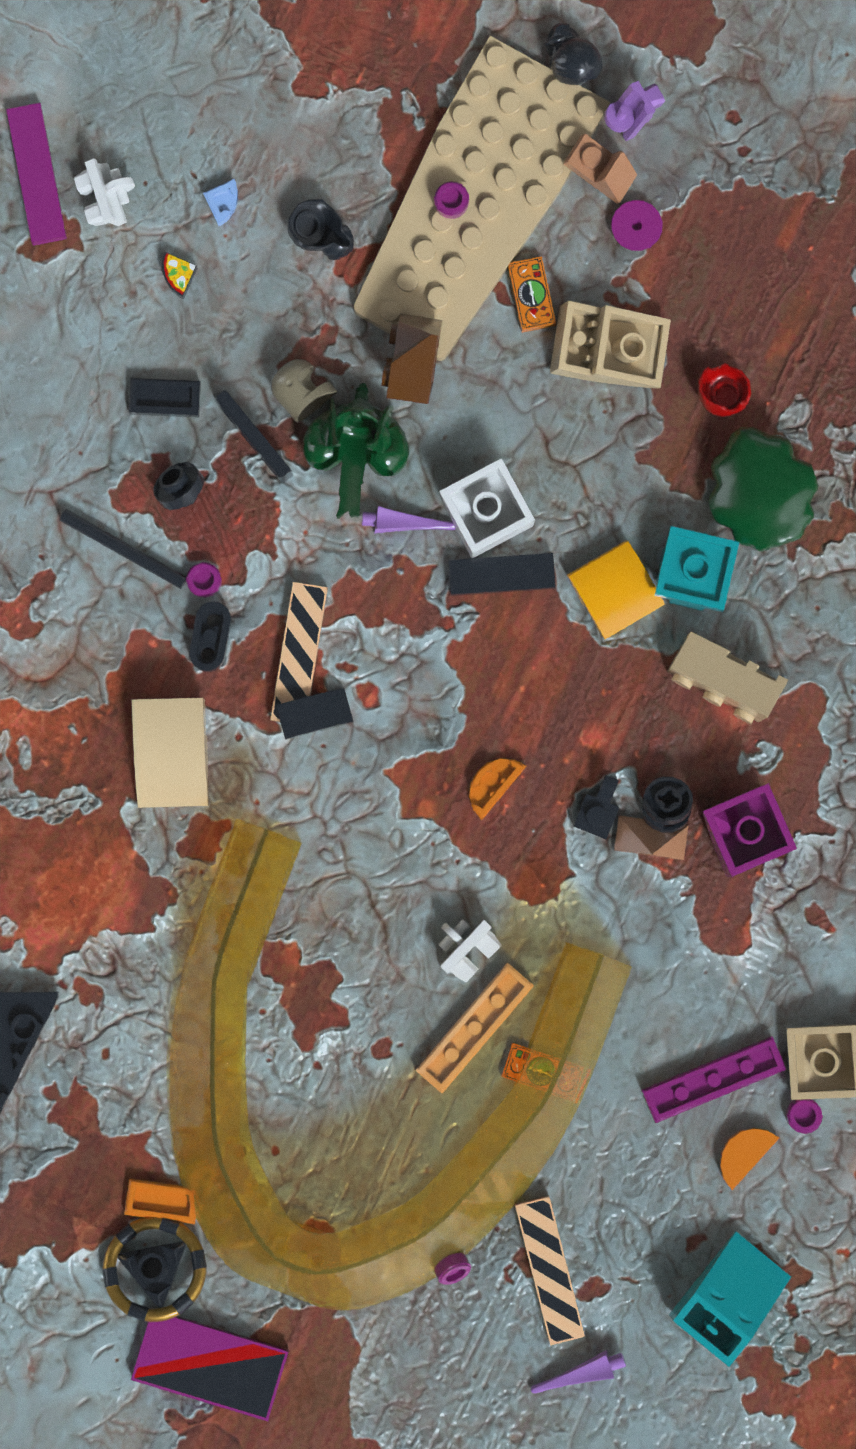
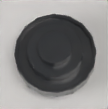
[153,462,204,510]

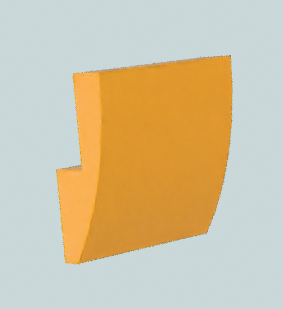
[567,540,665,639]

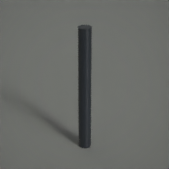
[59,509,187,589]

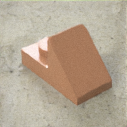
[563,134,637,204]

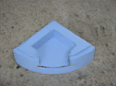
[203,179,238,227]

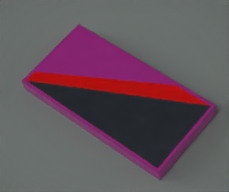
[131,1316,289,1421]

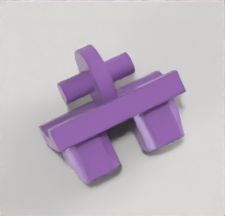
[604,81,665,141]

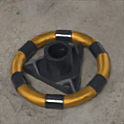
[102,1217,207,1322]

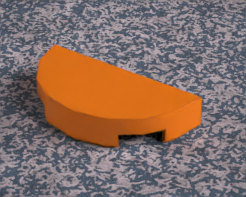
[469,759,526,821]
[720,1128,779,1190]

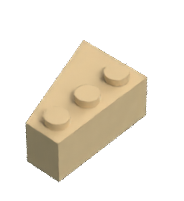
[667,632,788,724]

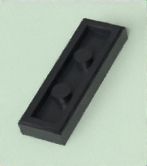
[216,390,293,483]
[448,553,556,596]

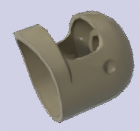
[271,359,338,422]

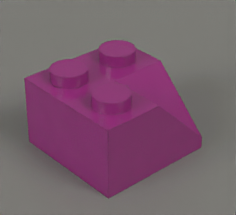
[702,783,797,878]

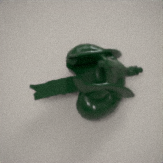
[302,383,409,519]

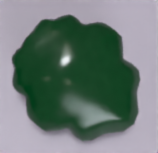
[708,427,819,552]

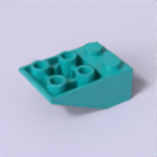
[669,1231,791,1367]

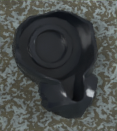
[544,23,603,85]
[287,199,354,260]

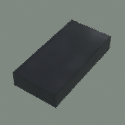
[129,378,201,418]

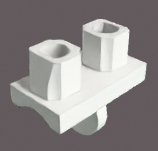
[74,158,135,226]
[438,919,502,982]

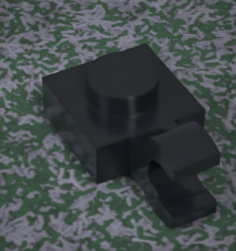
[573,775,619,840]

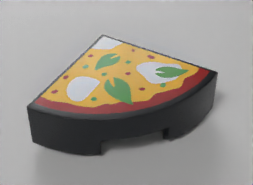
[162,252,198,299]

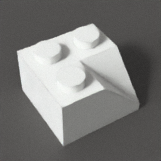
[439,458,535,558]

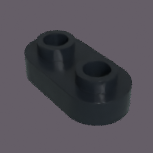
[189,601,232,672]

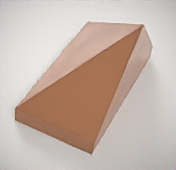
[614,816,689,860]

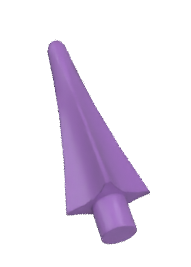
[362,506,456,533]
[531,1350,626,1394]

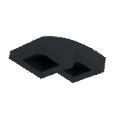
[276,688,354,740]

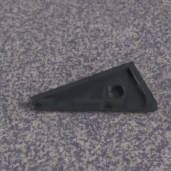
[0,992,59,1114]

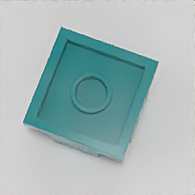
[654,526,740,612]

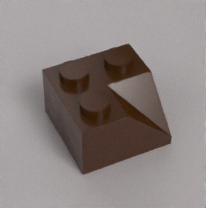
[381,314,442,404]

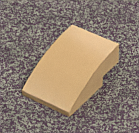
[550,301,671,389]
[132,698,209,808]
[787,1023,856,1100]

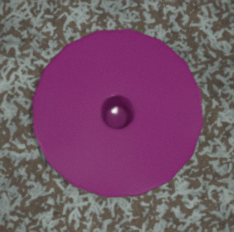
[611,200,663,251]

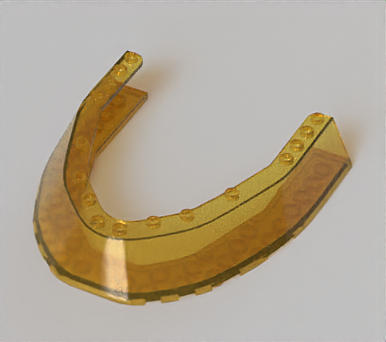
[169,819,632,1310]

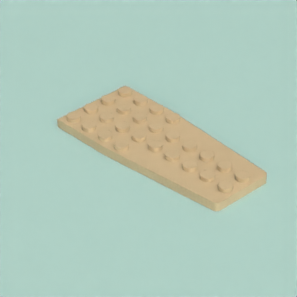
[354,36,610,361]

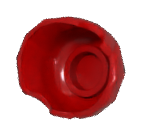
[698,363,752,417]

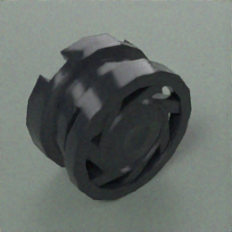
[642,777,693,833]

